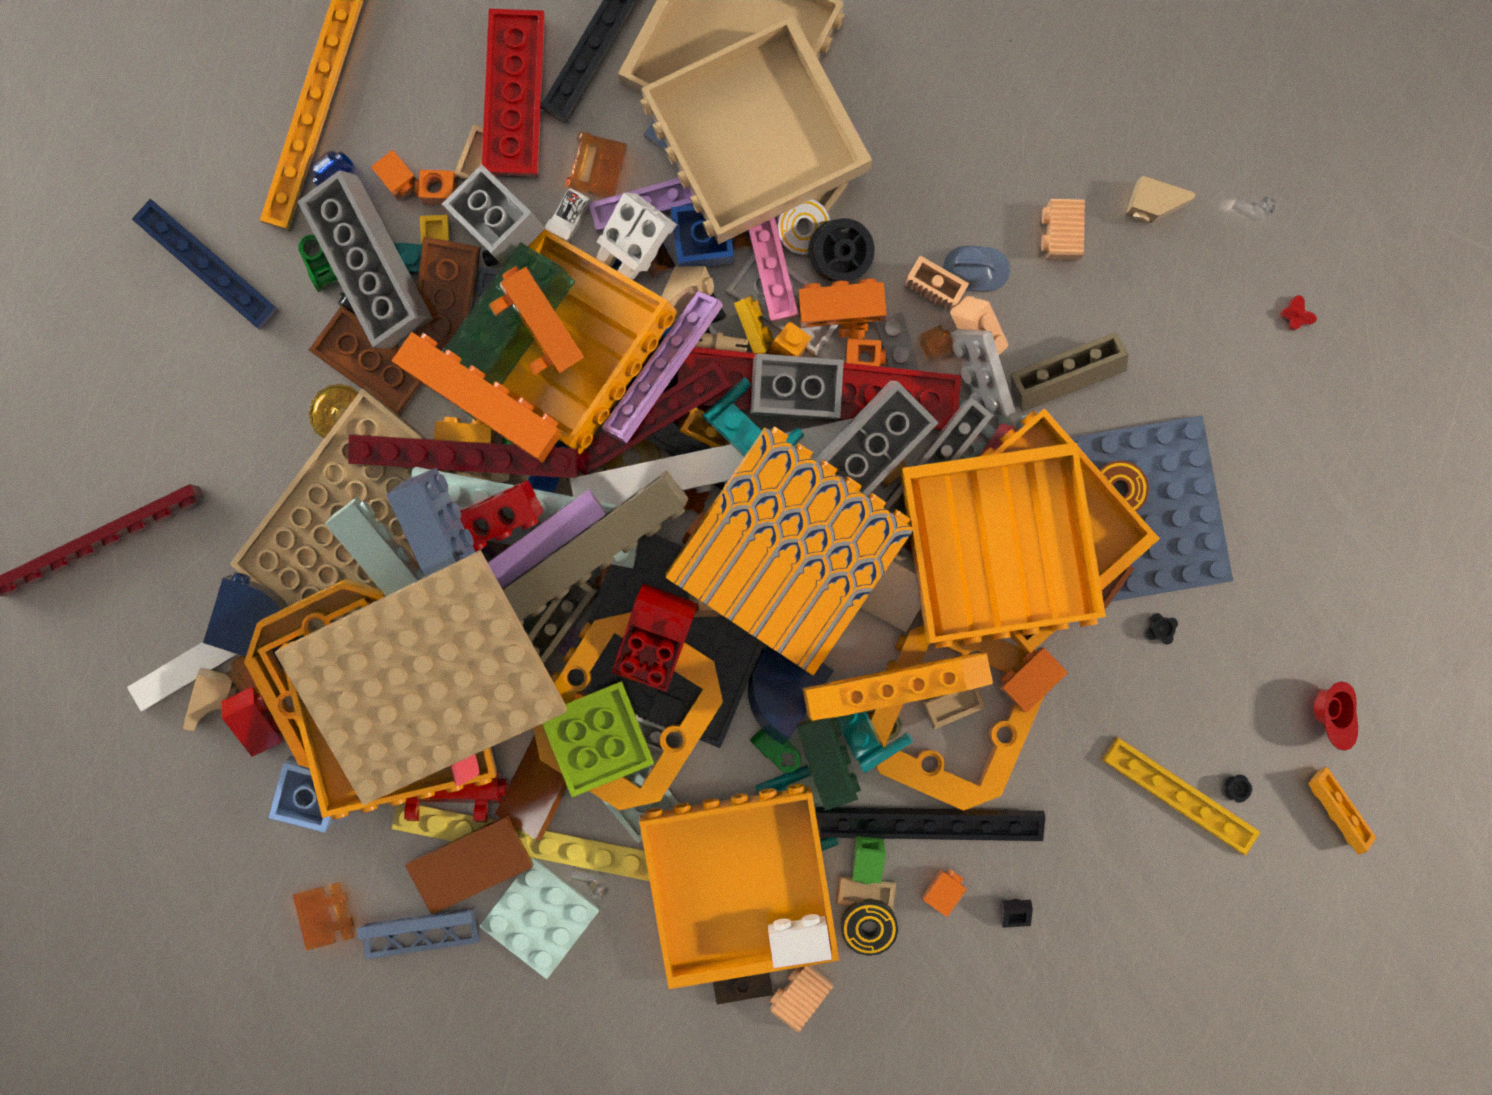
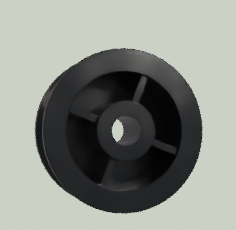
[808,218,875,282]

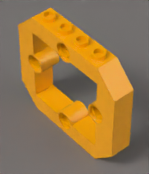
[244,579,386,768]
[533,612,723,810]
[867,624,1044,811]
[802,653,993,721]

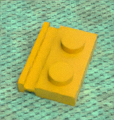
[734,295,774,354]

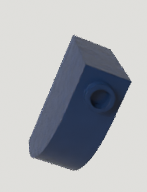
[203,572,299,669]
[748,643,834,745]

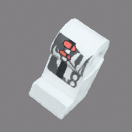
[545,188,591,244]

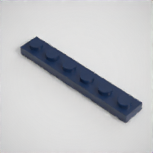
[132,199,278,330]

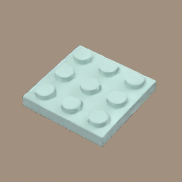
[479,858,600,979]

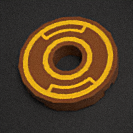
[1099,460,1149,512]

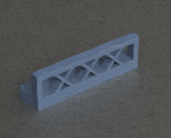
[356,907,480,959]

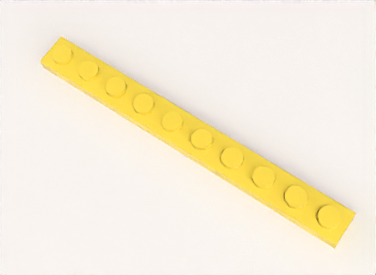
[392,802,649,881]

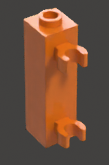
[489,266,584,376]

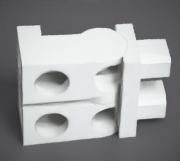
[596,193,678,280]

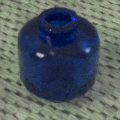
[312,151,355,186]

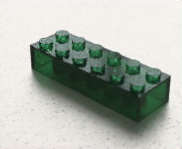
[422,242,575,421]

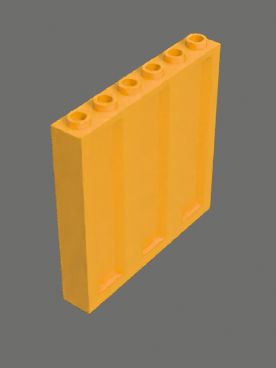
[454,229,677,455]
[900,442,1106,649]

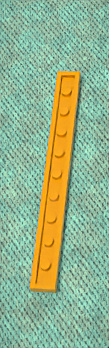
[260,0,364,231]

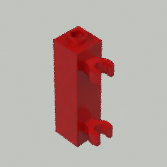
[404,771,507,823]

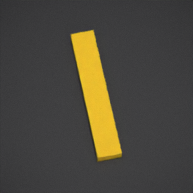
[1101,737,1261,856]

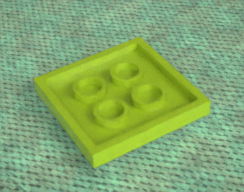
[542,681,654,797]

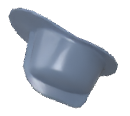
[943,246,1010,291]

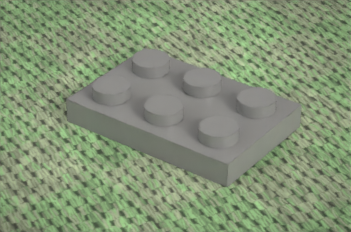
[951,329,1016,416]

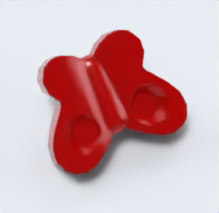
[1280,295,1317,331]

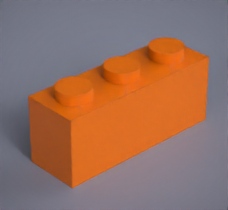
[798,278,887,328]

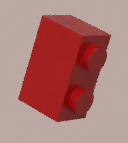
[221,686,283,757]

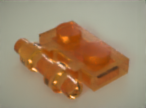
[293,882,354,951]

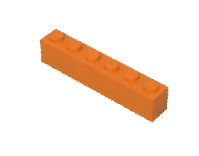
[392,332,562,463]

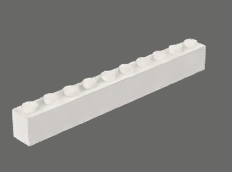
[570,419,852,505]

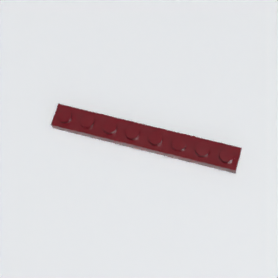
[348,434,578,478]
[0,484,204,597]

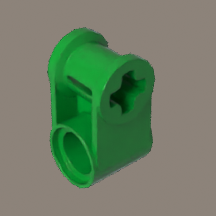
[298,235,338,292]
[750,728,801,773]

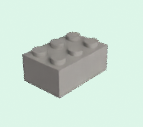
[442,165,545,268]
[750,354,844,421]

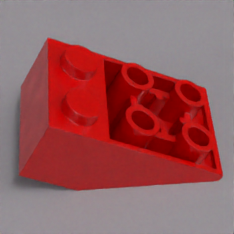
[611,584,698,692]

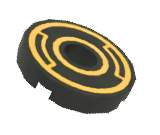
[841,898,898,956]

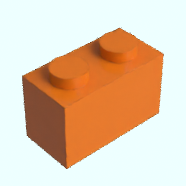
[999,647,1068,713]

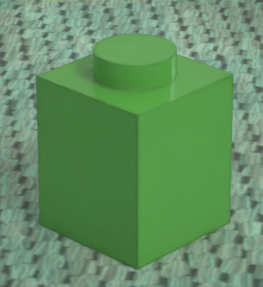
[851,836,886,884]

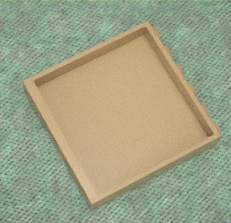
[618,0,845,94]
[640,15,872,244]

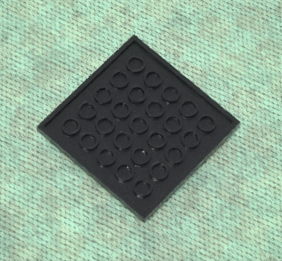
[569,534,764,748]

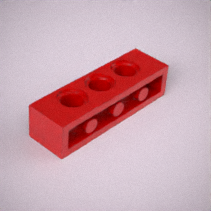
[460,480,544,552]

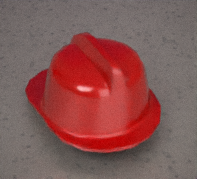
[1313,681,1358,751]

